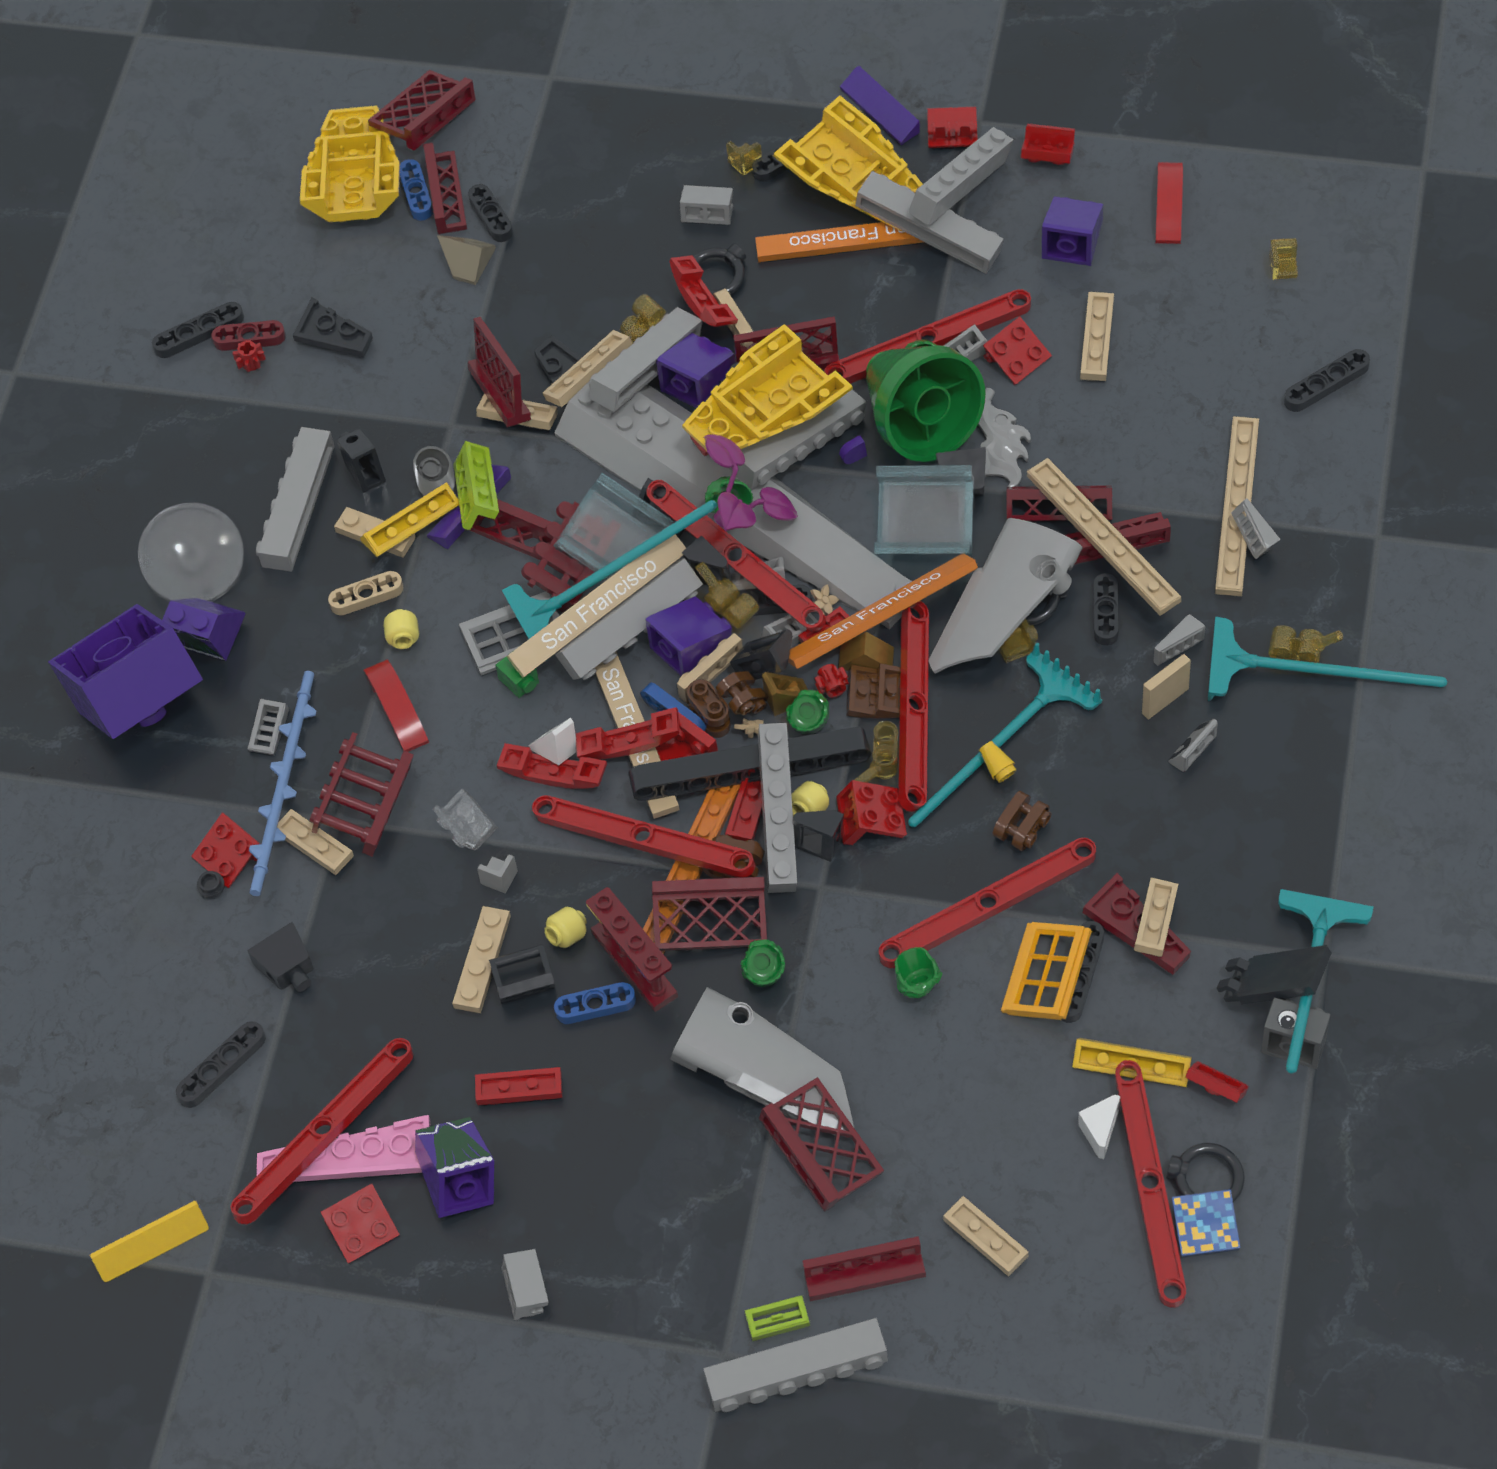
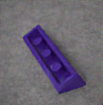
[840,66,920,145]
[427,464,511,549]

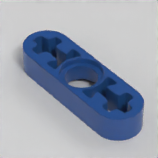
[400,160,433,220]
[640,682,707,731]
[554,982,636,1024]

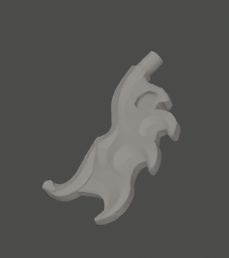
[978,388,1031,487]

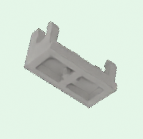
[680,185,733,225]
[501,1249,548,1320]

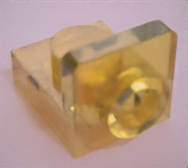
[999,619,1038,663]

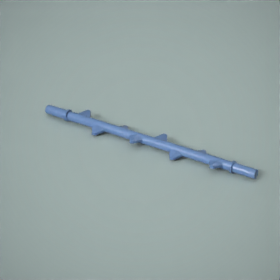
[249,671,316,896]

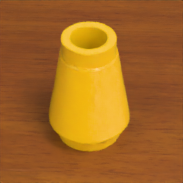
[979,741,1017,783]

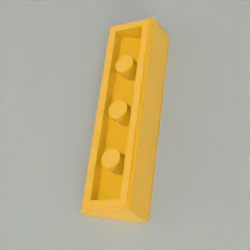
[360,482,459,557]
[1072,1038,1192,1087]
[90,1201,209,1282]

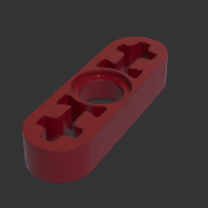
[212,320,286,351]

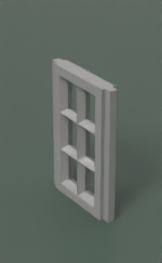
[459,591,559,676]

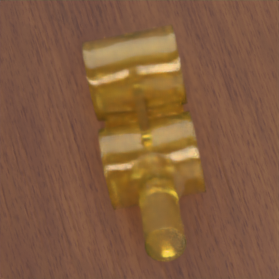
[620,294,666,343]
[695,562,760,628]
[1268,625,1343,663]
[855,721,899,783]

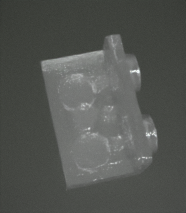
[433,789,498,851]

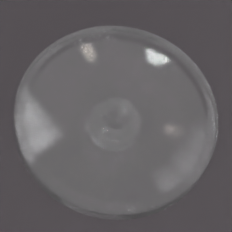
[138,503,244,602]

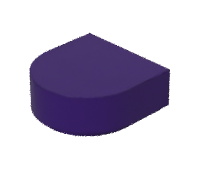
[839,436,867,464]

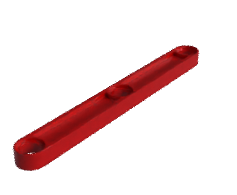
[824,289,1031,384]
[647,480,826,631]
[898,601,929,812]
[532,795,756,878]
[879,838,1096,968]
[231,1038,413,1224]
[1115,1060,1186,1308]

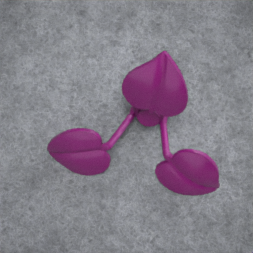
[703,434,798,531]

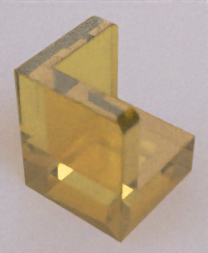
[726,141,762,176]
[1269,238,1298,280]

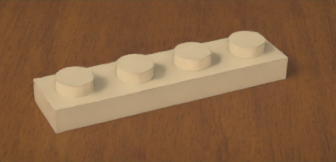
[1080,292,1114,381]
[543,330,633,407]
[452,906,511,1013]

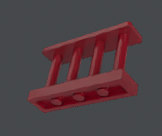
[309,732,414,857]
[586,887,678,1012]

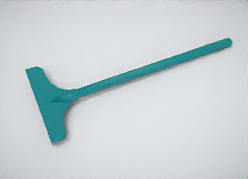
[502,500,717,639]
[1208,617,1447,701]
[908,643,1102,827]
[1278,889,1373,1074]

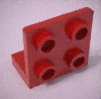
[655,712,718,761]
[836,780,907,845]

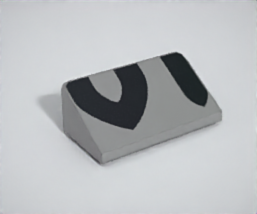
[1168,719,1218,772]

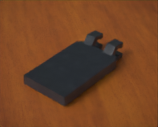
[1216,945,1332,1005]

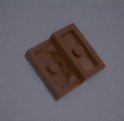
[846,664,901,718]

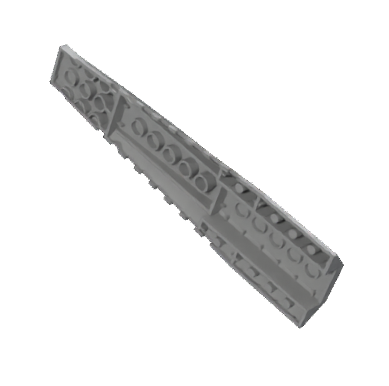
[554,368,912,629]

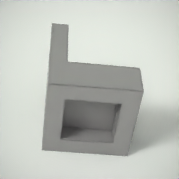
[477,854,518,893]

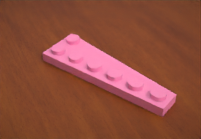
[257,1115,430,1182]

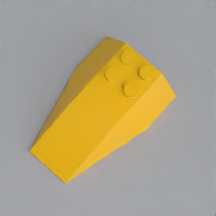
[773,95,923,230]
[300,106,400,222]
[682,324,853,451]

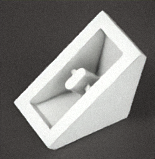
[529,718,577,765]
[1078,1095,1120,1159]

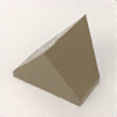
[437,235,496,285]

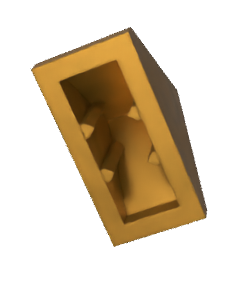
[839,632,894,671]
[762,672,808,716]

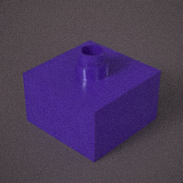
[48,604,203,739]

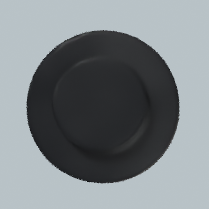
[197,871,225,898]

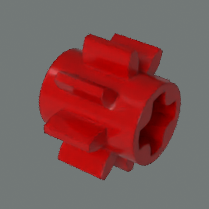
[233,340,266,372]
[814,664,849,698]

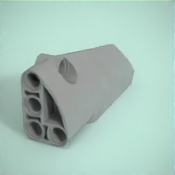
[928,518,1082,673]
[670,987,854,1136]

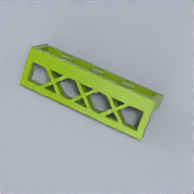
[453,441,499,530]

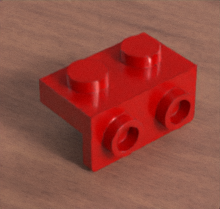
[1021,124,1075,165]

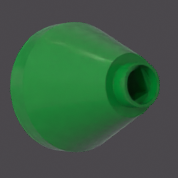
[866,345,986,462]

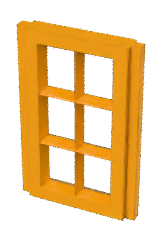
[1001,922,1092,1020]

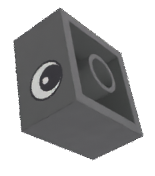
[1261,998,1331,1069]

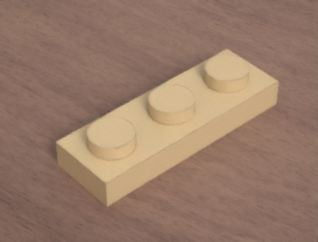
[476,393,558,430]
[334,507,416,558]
[677,633,743,703]
[277,809,354,875]
[1134,878,1178,957]
[943,1196,1029,1277]

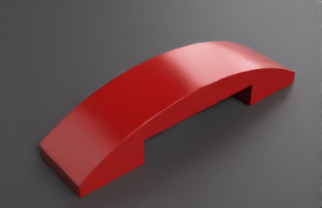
[1156,162,1183,244]
[670,255,738,327]
[364,659,429,752]
[576,707,680,759]
[497,743,607,789]

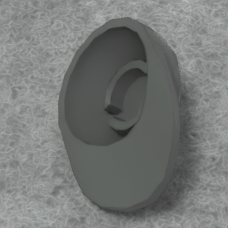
[413,446,455,496]

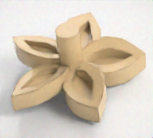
[810,584,839,615]
[734,718,764,738]

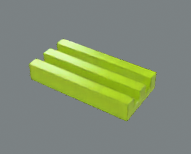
[745,1295,810,1341]

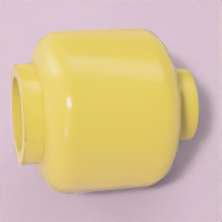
[383,609,419,649]
[791,781,829,817]
[545,907,587,948]

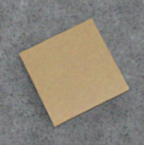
[1142,654,1191,720]

